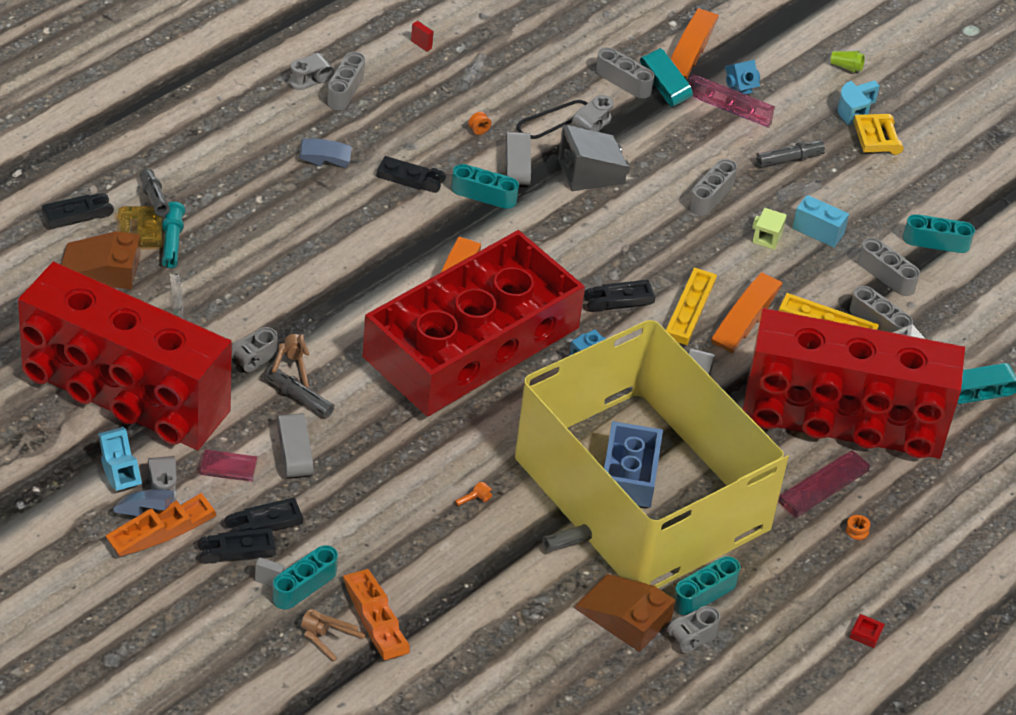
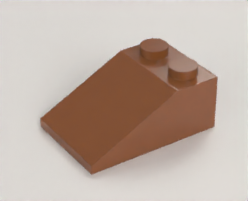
[61,231,141,290]
[575,574,676,652]

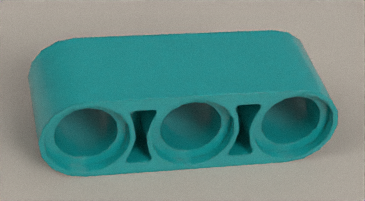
[640,48,693,107]
[451,164,519,209]
[903,214,975,253]
[958,363,1016,404]
[272,545,338,610]
[673,556,741,615]

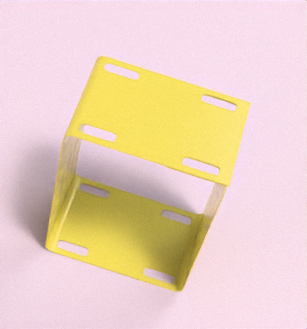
[515,320,789,588]

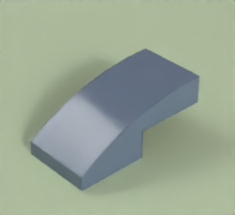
[299,139,351,168]
[114,490,174,516]

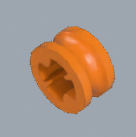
[468,111,492,135]
[846,515,870,540]

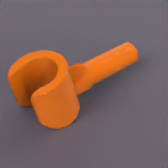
[455,482,492,506]

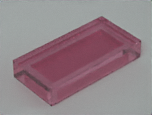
[201,449,257,482]

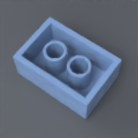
[604,421,663,508]

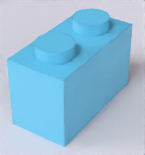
[792,195,849,247]

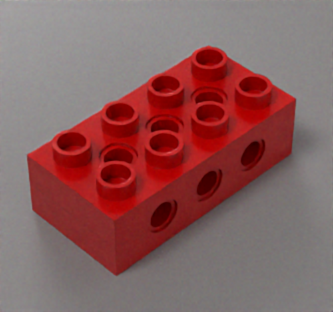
[362,230,585,417]
[18,261,232,451]
[742,308,965,459]

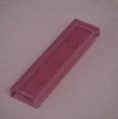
[689,74,775,128]
[778,450,870,518]

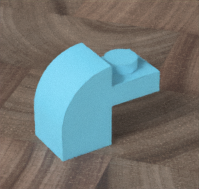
[837,80,880,126]
[98,427,142,491]

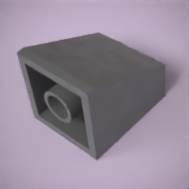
[558,125,630,191]

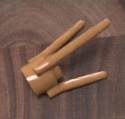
[271,334,310,388]
[301,609,365,661]

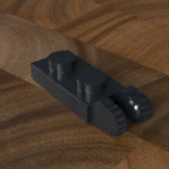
[376,156,446,192]
[42,193,114,228]
[584,279,655,312]
[224,498,303,532]
[197,528,276,564]

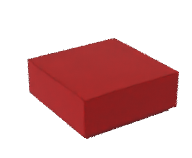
[411,20,434,52]
[849,614,885,648]

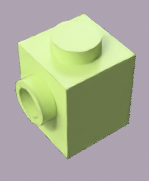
[752,208,787,250]

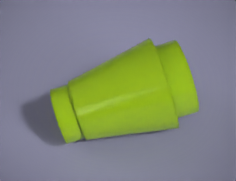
[831,51,865,73]

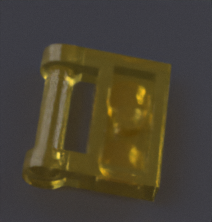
[118,206,162,247]

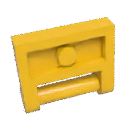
[853,114,904,155]

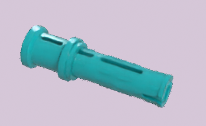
[162,202,185,268]

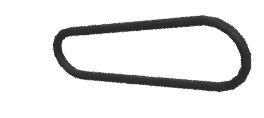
[517,100,588,139]

